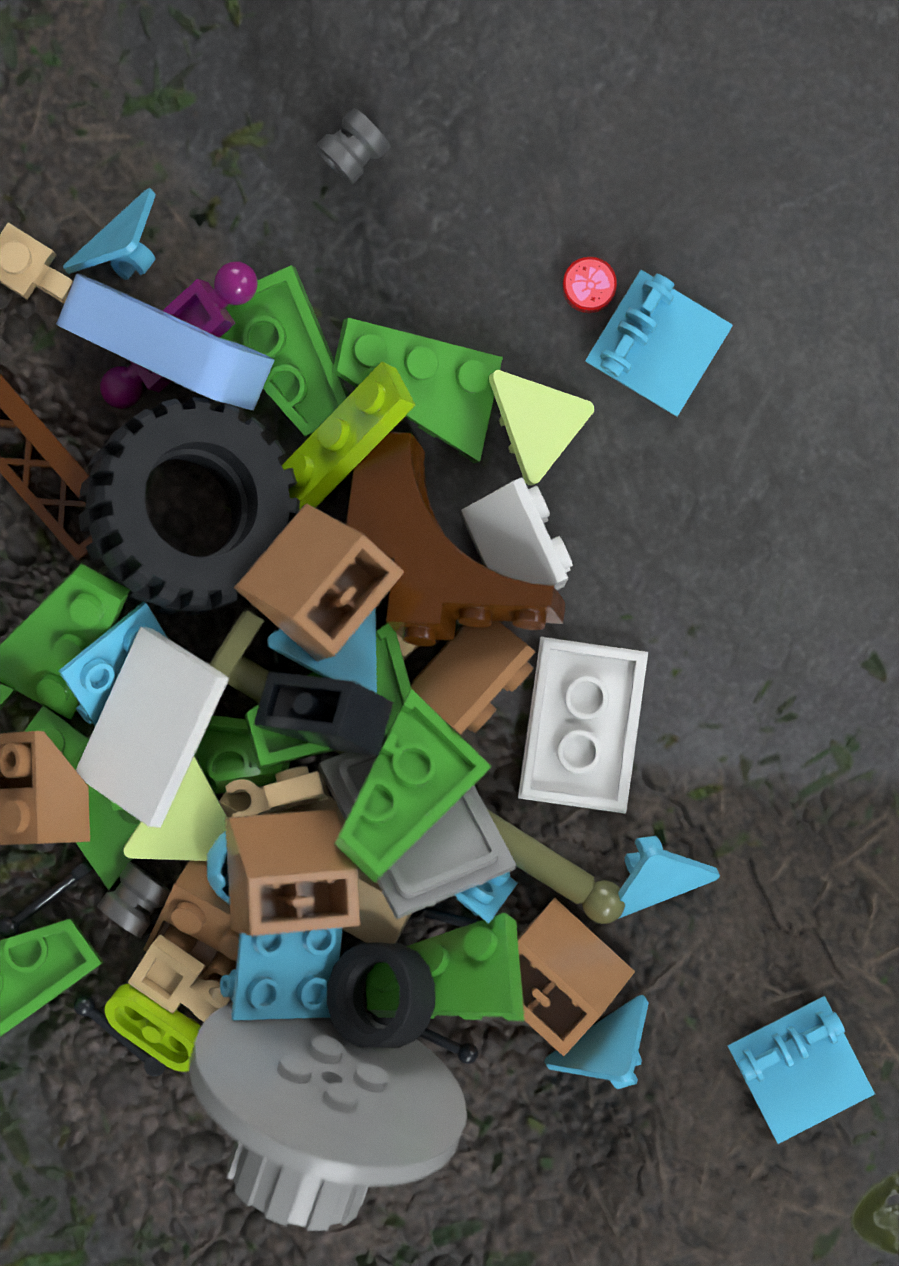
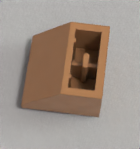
[234,504,404,661]
[410,621,535,735]
[0,731,90,845]
[225,809,360,936]
[143,860,240,982]
[518,897,635,1056]

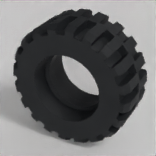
[78,397,300,616]

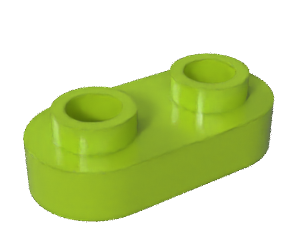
[105,984,201,1072]

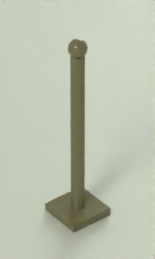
[210,610,625,924]

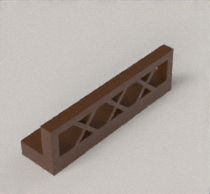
[0,374,93,562]

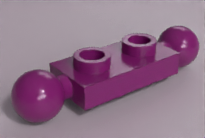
[100,261,258,409]

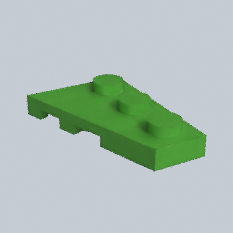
[0,918,104,1037]

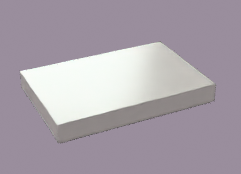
[76,627,229,827]
[518,637,648,813]

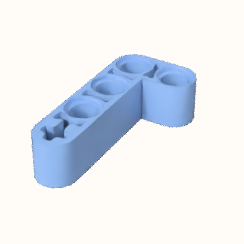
[56,274,275,411]

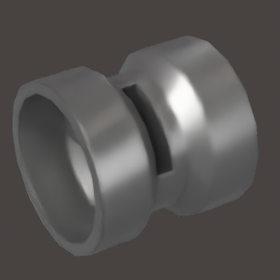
[315,108,391,185]
[97,862,171,938]

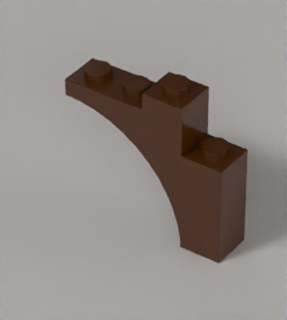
[346,432,566,646]

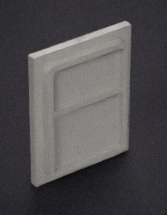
[318,738,517,919]

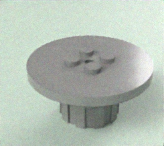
[189,1002,467,1231]

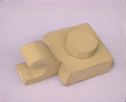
[0,223,73,304]
[225,766,330,817]
[128,934,230,1022]

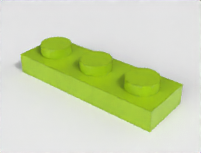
[282,362,416,509]

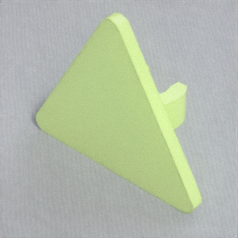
[489,370,594,486]
[124,756,227,861]

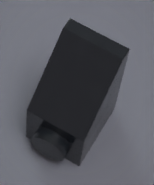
[253,672,394,756]

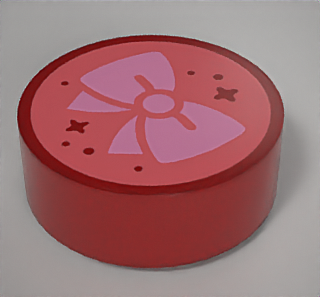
[562,257,617,313]

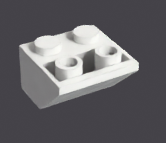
[461,477,573,590]

